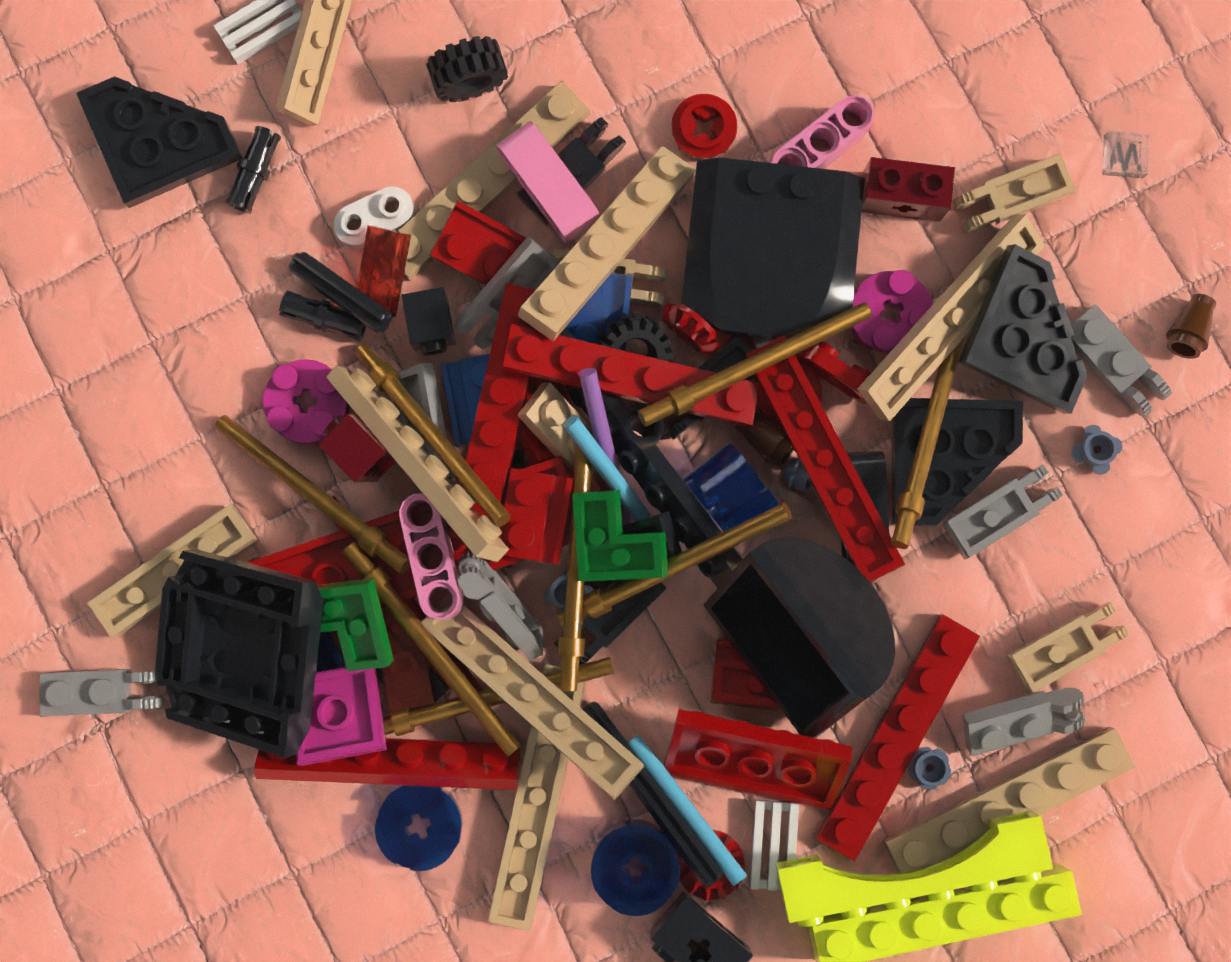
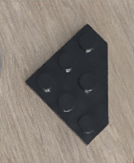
[76,76,243,208]
[958,244,1088,414]
[891,398,1023,526]

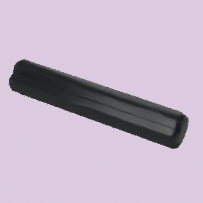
[288,252,393,333]

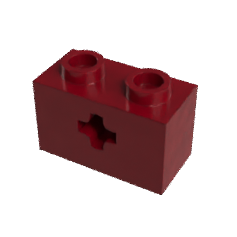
[862,157,955,222]
[318,414,396,482]

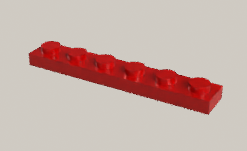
[448,283,536,539]
[500,324,760,427]
[746,335,905,583]
[815,614,980,862]
[254,739,520,790]

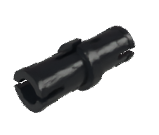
[225,126,281,214]
[279,290,367,341]

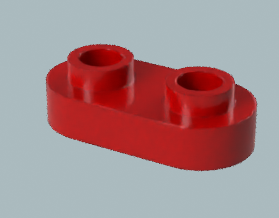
[797,341,871,404]

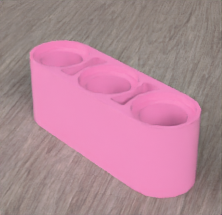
[771,95,874,169]
[496,121,600,244]
[399,493,464,620]

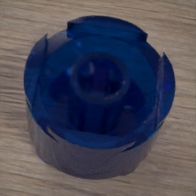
[683,443,780,532]
[591,819,680,916]

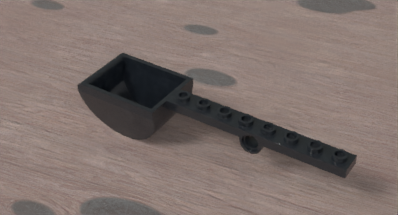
[559,327,895,738]

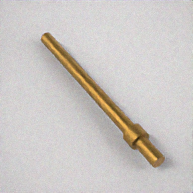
[638,302,872,427]
[891,337,965,549]
[355,344,511,527]
[215,415,410,574]
[558,428,594,691]
[557,503,792,628]
[341,542,521,756]
[383,657,614,736]

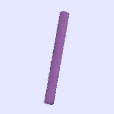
[579,368,631,525]

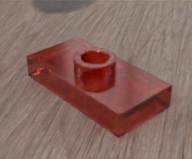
[356,225,411,317]
[383,618,435,712]

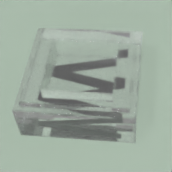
[1102,131,1150,178]

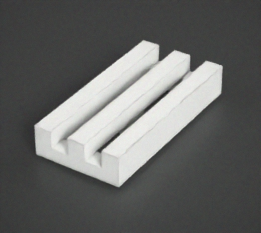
[213,0,302,64]
[749,800,799,891]

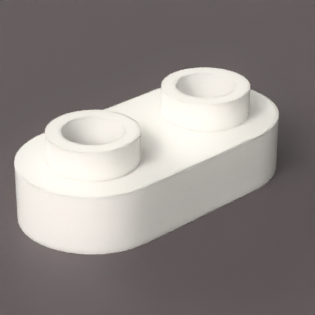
[334,187,415,249]

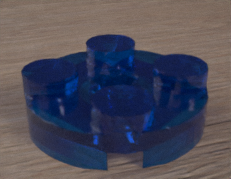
[375,785,463,871]

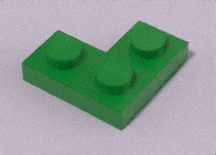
[572,490,668,582]
[317,578,394,671]

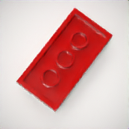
[664,709,853,810]

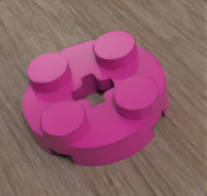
[850,270,933,355]
[263,359,350,445]

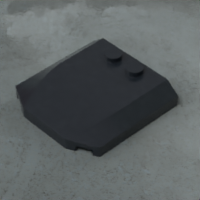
[681,157,865,339]
[155,549,324,758]

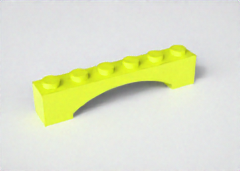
[775,811,1053,927]
[808,863,1082,962]

